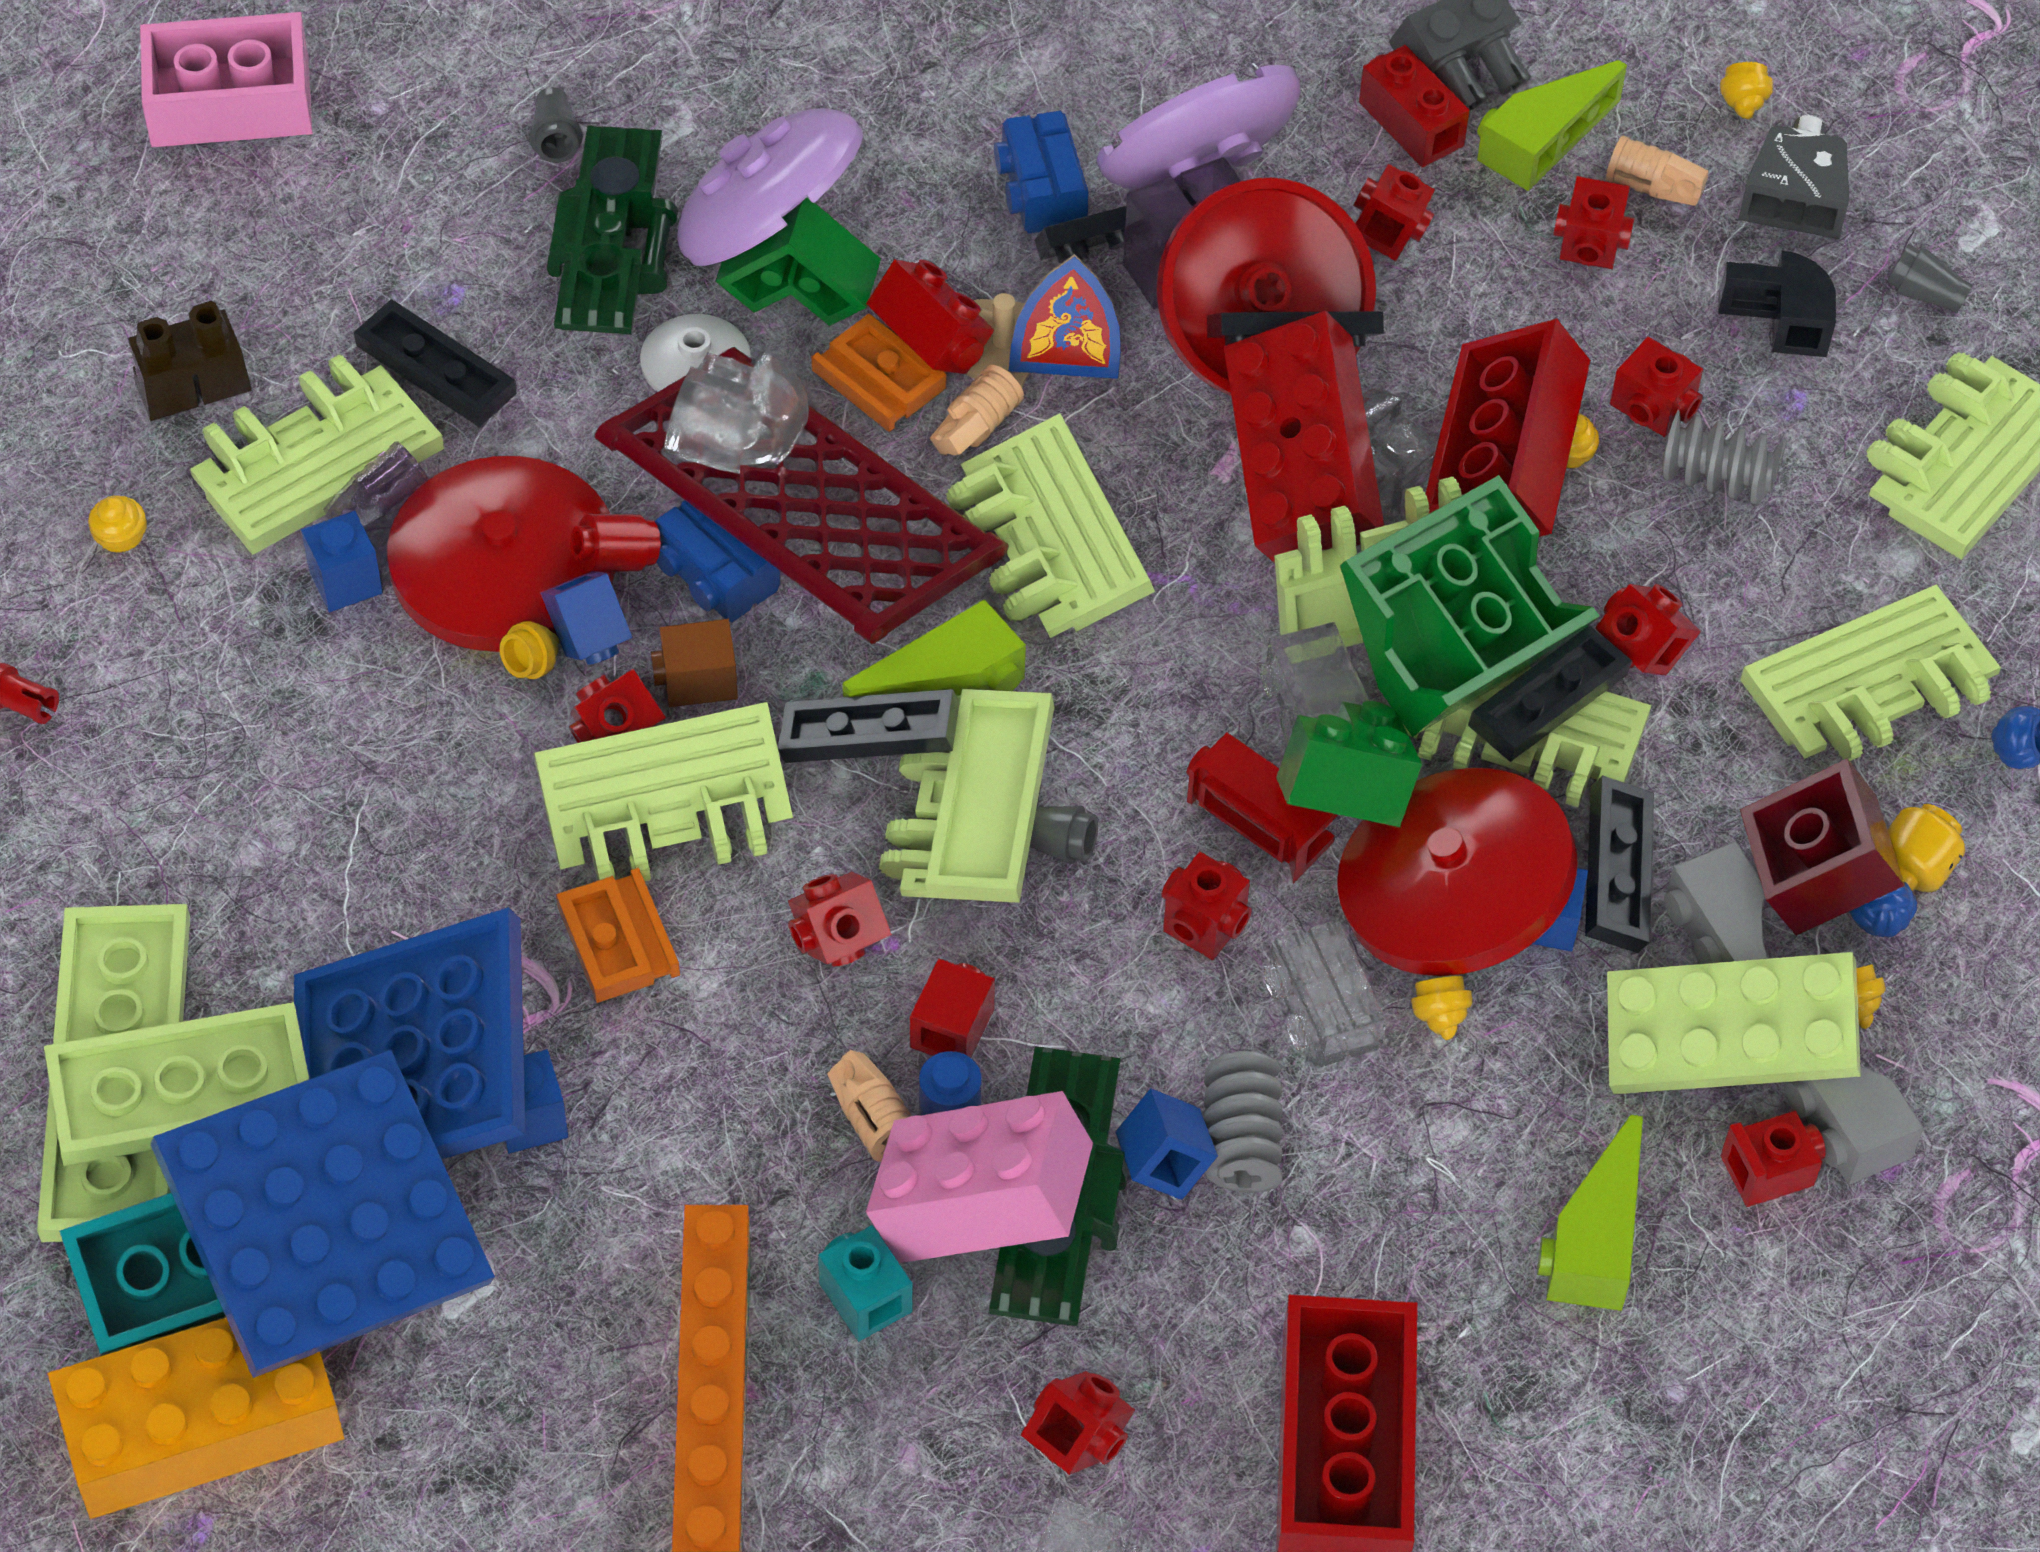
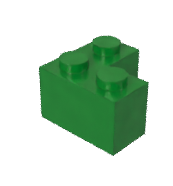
[715,197,881,326]
[1276,701,1422,827]

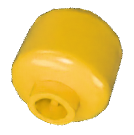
[1887,804,1966,892]

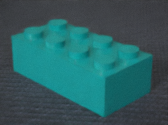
[59,1193,226,1356]

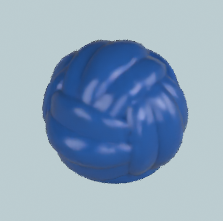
[1991,706,2040,769]
[1849,882,1917,937]

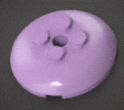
[1097,65,1301,191]
[677,108,863,266]

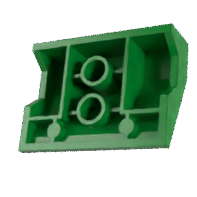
[1340,475,1600,737]

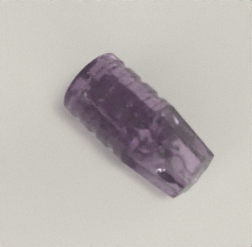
[323,441,428,527]

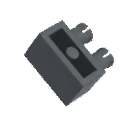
[1388,0,1531,110]

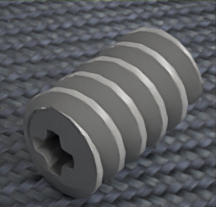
[1662,410,1787,506]
[1204,1051,1282,1193]

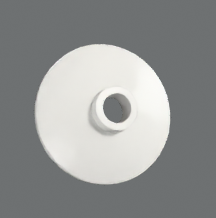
[640,314,751,403]

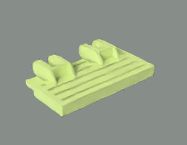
[1866,352,2040,560]
[190,354,444,555]
[946,413,1155,638]
[1274,477,1462,662]
[1740,584,2001,761]
[1403,667,1652,808]
[879,689,1054,903]
[533,702,793,881]

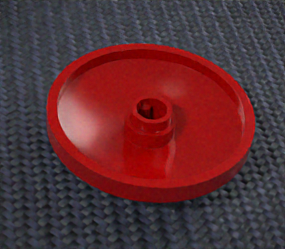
[1157,177,1376,396]
[387,456,616,652]
[1337,768,1578,976]

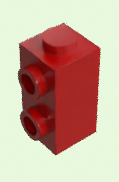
[1359,45,1470,168]
[866,259,995,374]

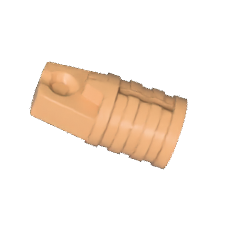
[1606,135,1708,206]
[930,365,1024,455]
[827,1050,912,1162]

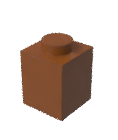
[650,619,738,708]

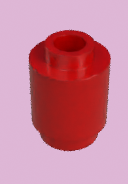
[570,514,661,572]

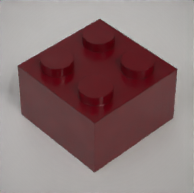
[1739,758,1905,936]

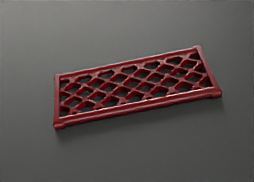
[595,347,1009,644]

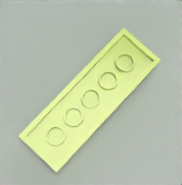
[37,904,190,1242]

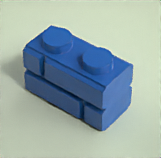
[994,110,1089,234]
[655,500,781,623]

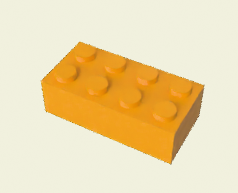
[47,1318,345,1520]

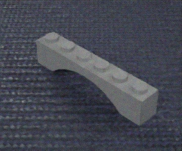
[1664,841,1924,1185]

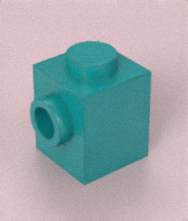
[818,1225,913,1342]

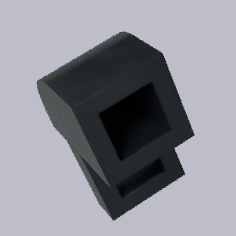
[1718,250,1836,357]

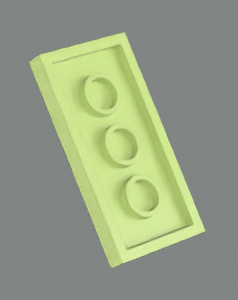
[1607,952,1861,1094]
[44,1002,309,1166]

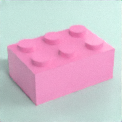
[140,12,312,148]
[866,1091,1093,1263]

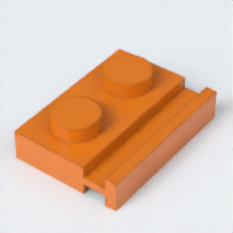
[811,313,947,432]
[556,868,680,1003]

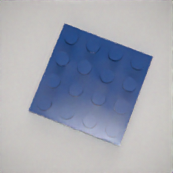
[294,907,525,1160]
[150,1050,495,1378]

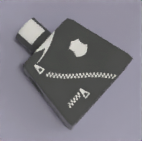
[1738,115,1849,239]

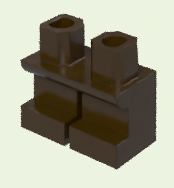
[128,301,252,421]

